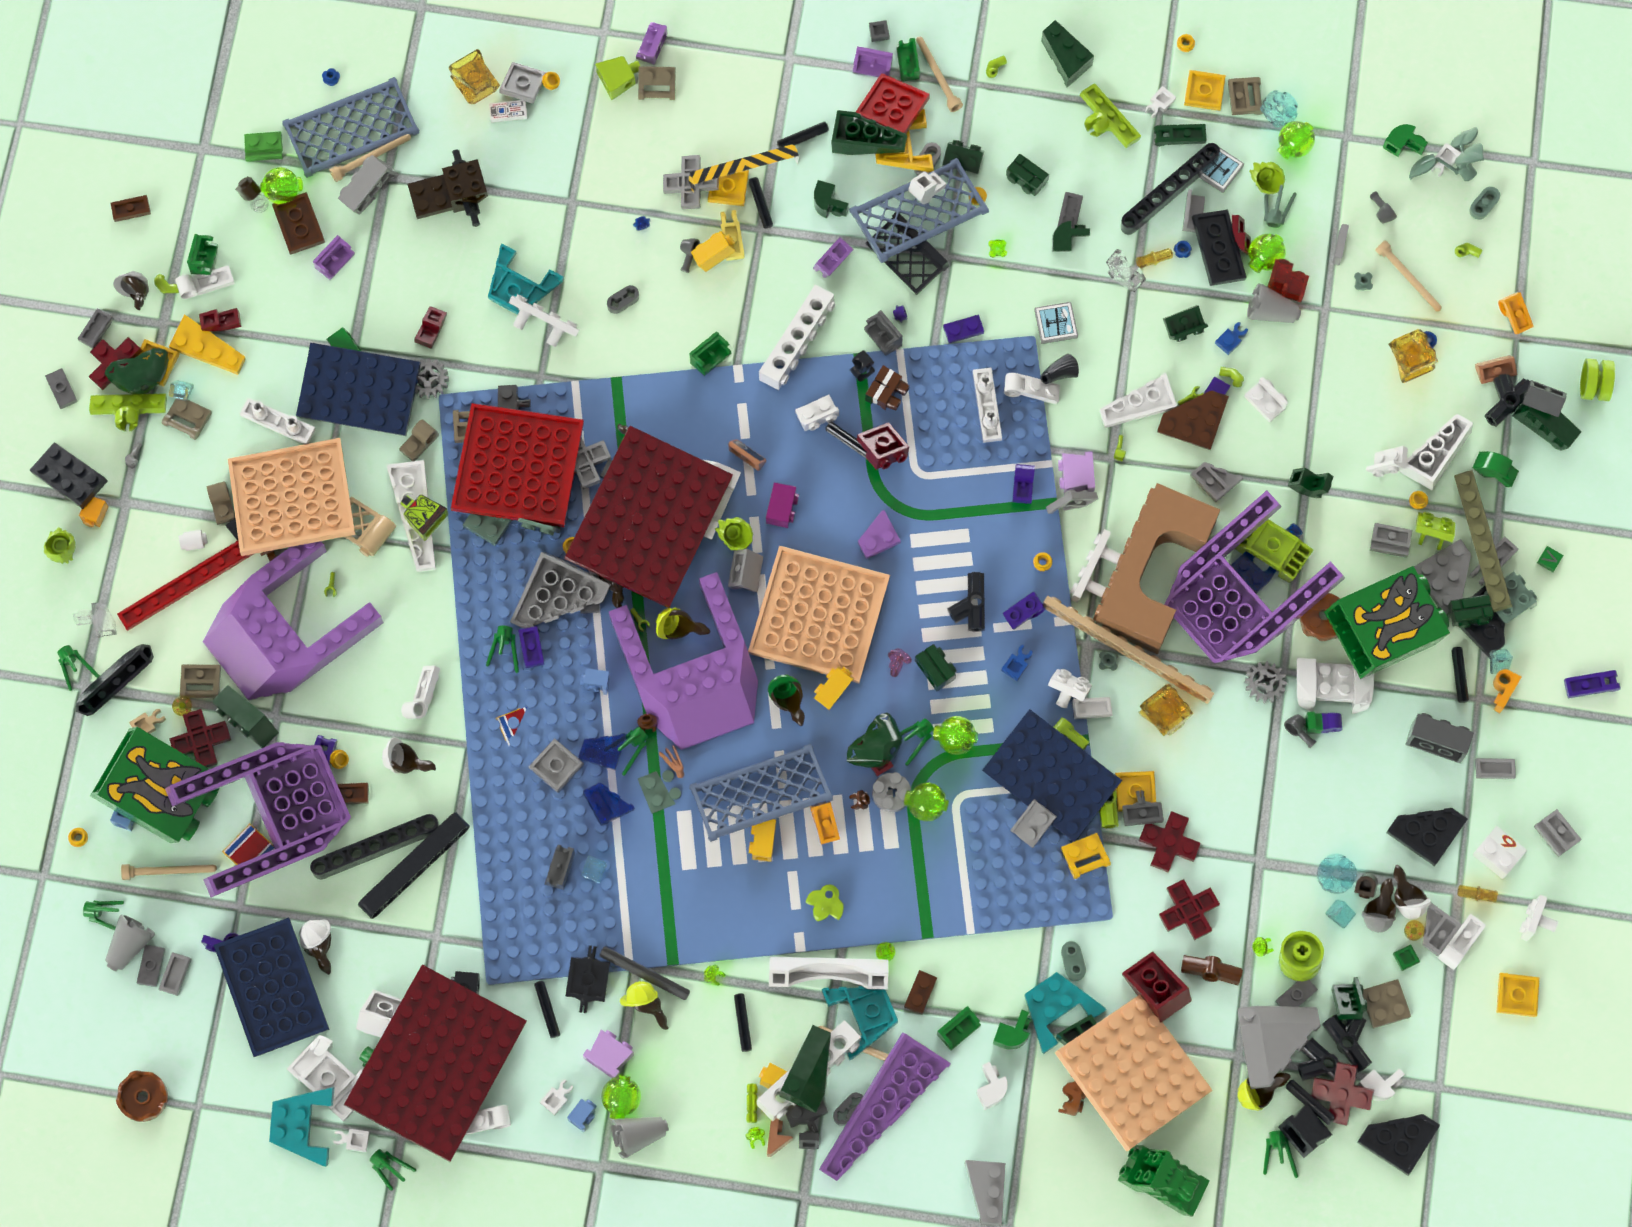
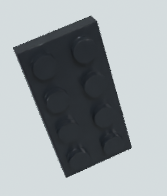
[1191,209,1247,286]
[29,442,108,509]

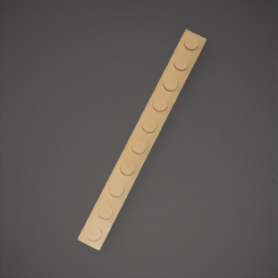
[1043,596,1214,704]

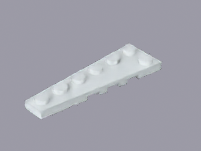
[387,460,436,572]

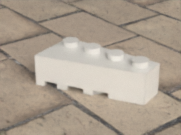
[1400,414,1473,490]

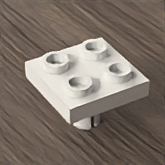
[1048,669,1092,708]
[1519,895,1559,942]

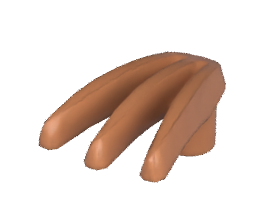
[659,745,685,778]

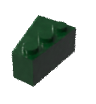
[1512,403,1582,451]

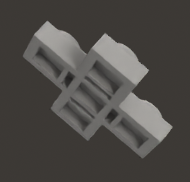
[663,155,719,210]
[575,437,611,490]

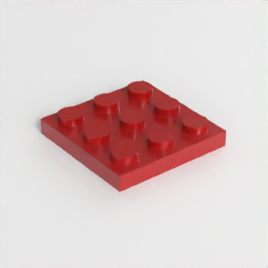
[856,73,930,134]

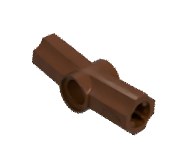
[1181,955,1243,986]

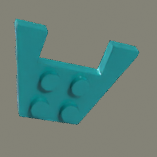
[488,243,564,315]
[1024,972,1107,1054]
[822,986,898,1061]
[269,1087,335,1167]

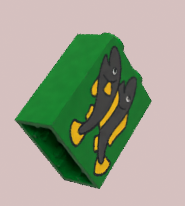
[1324,566,1450,679]
[90,727,219,843]

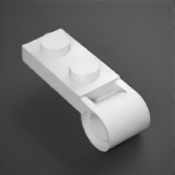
[175,265,235,299]
[1004,373,1060,405]
[401,666,441,719]
[1438,913,1487,970]
[466,1105,511,1135]

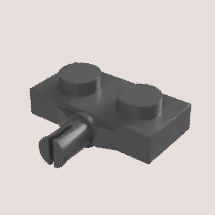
[498,385,531,410]
[1122,790,1164,826]
[785,1099,828,1133]

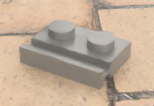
[1369,523,1413,558]
[1010,799,1057,848]
[1534,809,1582,857]

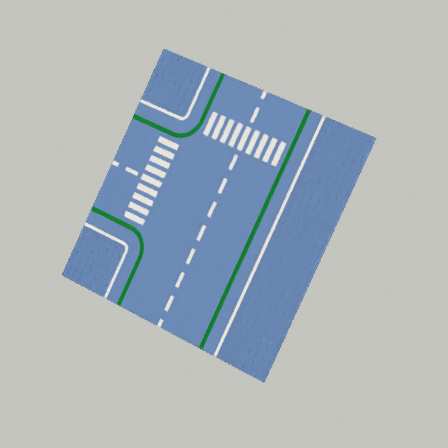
[439,336,1113,985]

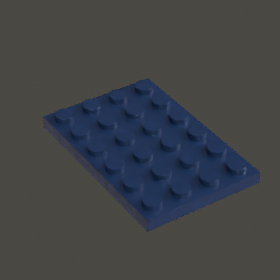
[296,342,421,436]
[982,709,1122,842]
[214,917,330,1057]

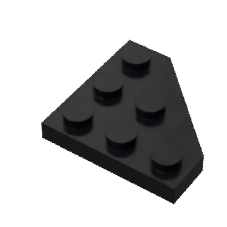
[1450,585,1505,659]
[1386,808,1468,867]
[1357,1114,1440,1176]

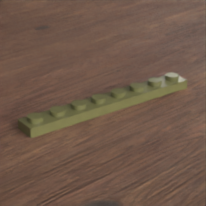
[1454,470,1513,612]

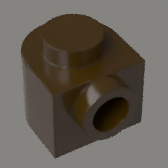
[235,176,261,201]
[1354,873,1378,899]

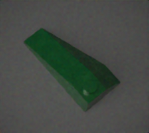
[831,110,907,155]
[779,1025,831,1113]

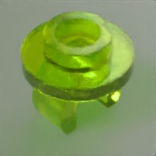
[1252,937,1274,957]
[876,942,895,961]
[703,964,726,986]
[745,1127,765,1149]

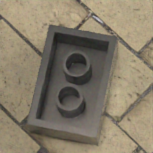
[1405,713,1474,764]

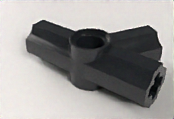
[1484,374,1530,427]
[947,572,985,632]
[1322,1014,1372,1073]
[1297,1037,1357,1081]

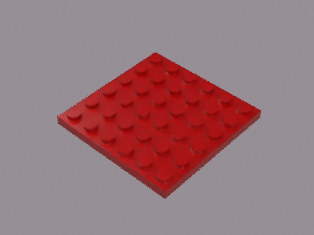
[451,403,584,527]

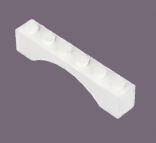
[769,957,888,989]

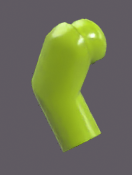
[986,55,1007,78]
[1455,243,1483,258]
[154,274,179,293]
[1219,367,1244,387]

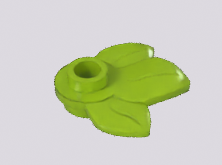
[806,884,844,921]

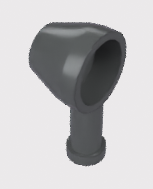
[1370,191,1397,224]
[680,238,700,273]
[1284,714,1317,748]

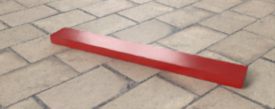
[117,540,254,631]

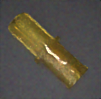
[1135,248,1173,269]
[1457,885,1498,903]

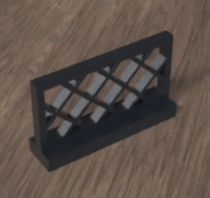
[866,212,949,295]

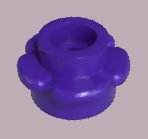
[893,305,908,323]

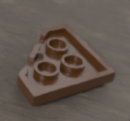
[1157,390,1229,450]

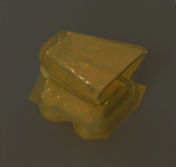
[448,49,500,104]
[1388,329,1439,383]
[1138,684,1194,736]

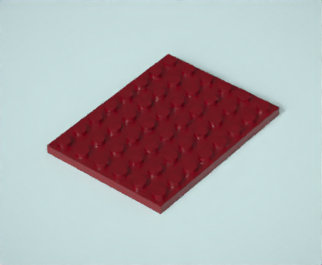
[564,426,733,608]
[344,964,527,1162]

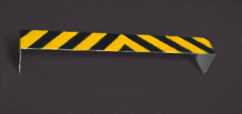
[689,144,799,193]

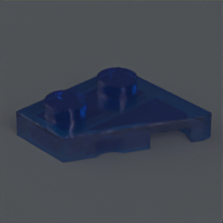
[578,733,627,770]
[583,782,635,826]

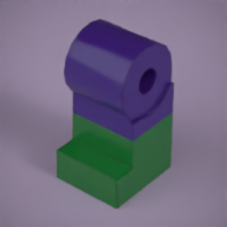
[1305,712,1343,734]

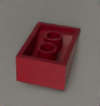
[1122,951,1192,1023]

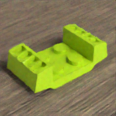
[1235,519,1313,583]

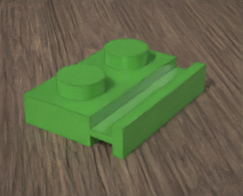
[244,131,283,161]

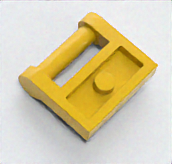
[1061,833,1111,879]

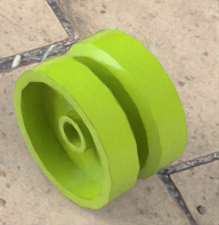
[1580,358,1615,401]
[1278,931,1324,982]

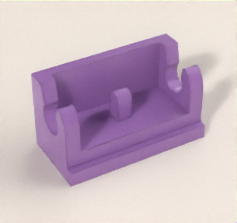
[636,22,668,65]
[853,46,893,77]
[313,235,355,280]
[813,237,854,278]

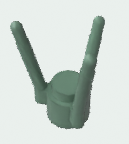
[1264,185,1297,228]

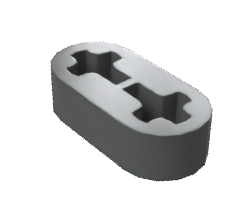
[607,285,639,314]
[833,1092,863,1126]

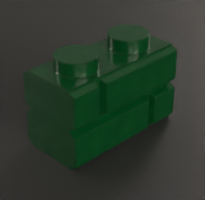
[1006,154,1049,196]
[1448,594,1493,628]
[914,644,957,691]

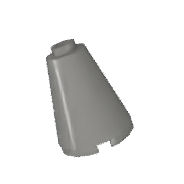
[1247,283,1301,323]
[105,914,155,972]
[611,1117,669,1159]

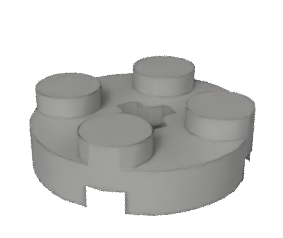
[872,772,911,812]

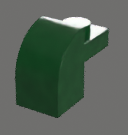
[814,180,849,218]
[1052,221,1090,252]
[1288,468,1334,498]

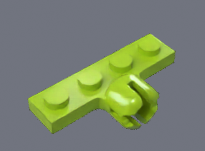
[1080,83,1141,148]
[89,393,167,432]

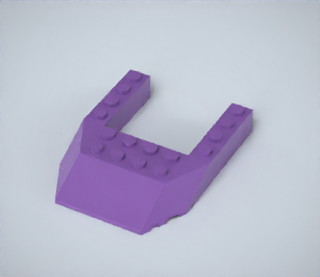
[1164,490,1345,664]
[202,541,384,700]
[609,572,758,750]
[165,742,351,898]

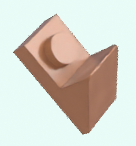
[767,1118,793,1157]

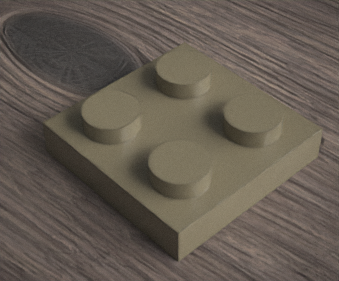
[1363,979,1411,1029]

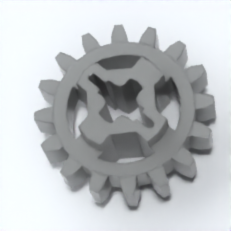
[415,358,449,400]
[1244,661,1287,704]

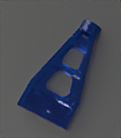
[1231,523,1303,594]

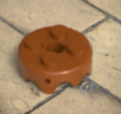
[1299,593,1340,641]
[116,1070,168,1122]
[1058,1075,1086,1116]

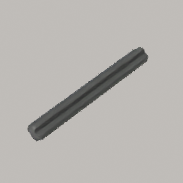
[600,946,690,1000]

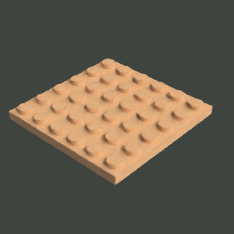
[228,438,356,556]
[748,546,890,683]
[1055,995,1213,1152]

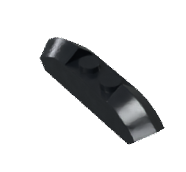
[76,644,154,716]

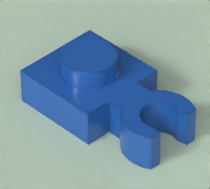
[1215,322,1248,356]
[1001,645,1033,681]

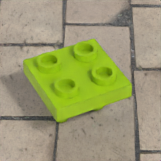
[1415,512,1455,550]

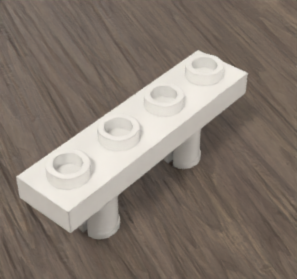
[509,294,580,347]
[973,368,1002,443]
[239,398,316,444]
[1070,529,1121,603]

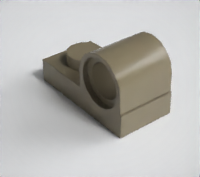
[399,419,439,461]
[206,481,235,525]

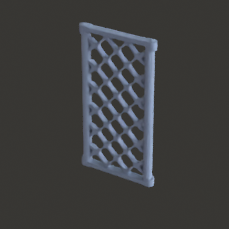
[282,77,420,178]
[849,158,989,263]
[689,744,833,842]

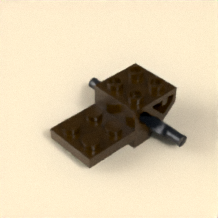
[407,149,488,227]

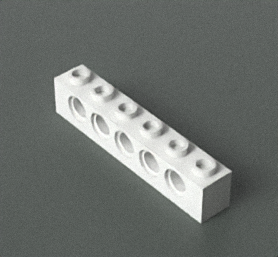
[759,285,836,390]
[756,1020,861,1121]

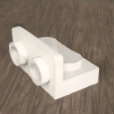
[1244,377,1288,423]
[795,395,839,431]
[1366,446,1408,477]

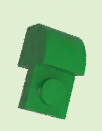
[1383,124,1428,157]
[1472,451,1519,487]
[993,1010,1031,1050]

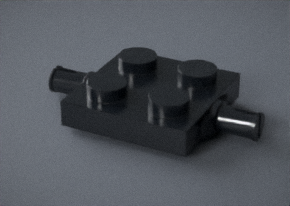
[565,945,610,1013]

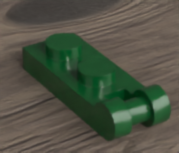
[1154,124,1207,147]

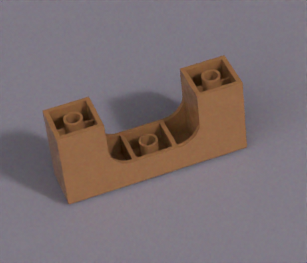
[1093,483,1220,654]

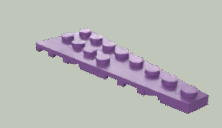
[819,1032,951,1181]

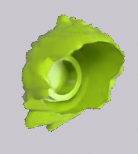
[1249,162,1285,194]
[715,517,753,551]
[44,527,76,564]

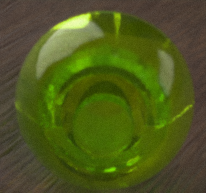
[1277,121,1315,160]
[260,167,303,204]
[1248,234,1286,273]
[933,716,978,755]
[904,782,949,822]
[601,1074,641,1119]

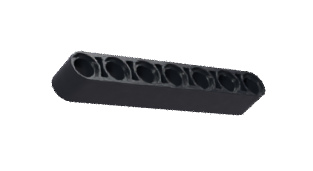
[1120,143,1220,235]
[358,812,470,919]
[310,814,439,879]

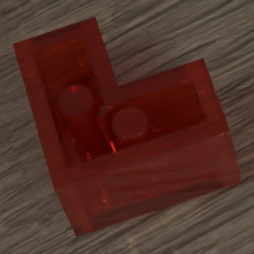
[1267,259,1309,303]

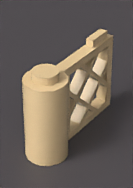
[345,496,396,557]

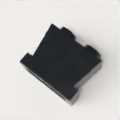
[1278,1104,1333,1158]

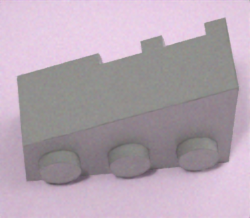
[337,155,400,215]
[964,1160,1006,1227]

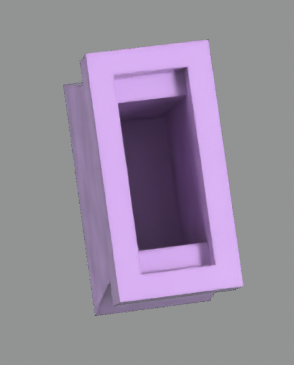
[1058,452,1095,493]
[583,1030,634,1081]

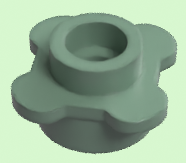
[1354,272,1373,291]
[1099,651,1118,671]

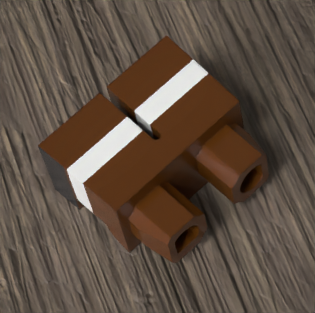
[865,365,910,411]

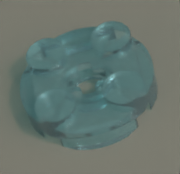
[1260,90,1298,128]
[1317,854,1357,894]

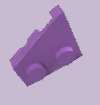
[858,510,901,559]

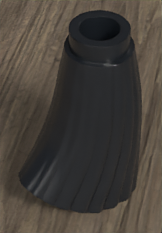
[1040,354,1079,384]

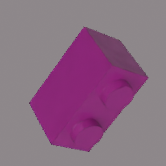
[766,482,799,528]

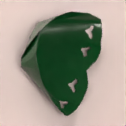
[105,348,169,394]
[846,713,903,768]

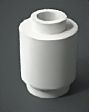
[178,529,208,551]

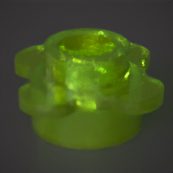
[988,239,1007,258]

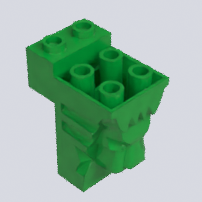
[1117,1145,1210,1217]

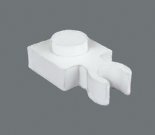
[1145,86,1176,118]
[1431,143,1461,177]
[540,1079,574,1116]
[333,1129,370,1152]

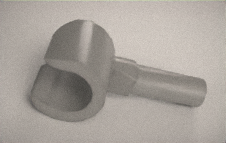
[125,443,142,469]

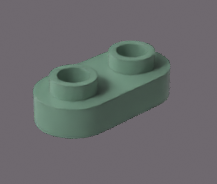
[1469,187,1500,220]
[1061,941,1086,981]

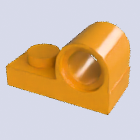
[1498,292,1534,334]
[1493,669,1522,714]
[810,802,840,845]

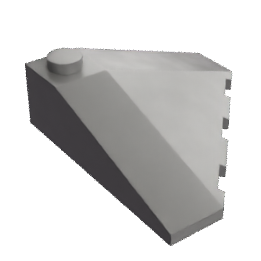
[510,552,611,629]
[1237,1006,1321,1089]

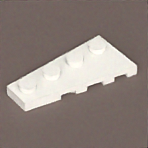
[1099,372,1177,428]

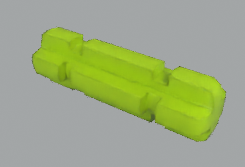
[746,1083,758,1123]

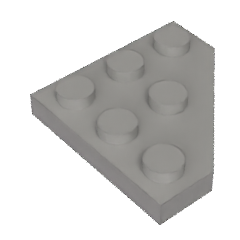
[1414,539,1471,615]

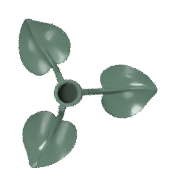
[1409,127,1484,181]

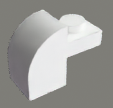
[909,171,947,204]
[976,1061,1008,1110]
[1357,1068,1405,1101]

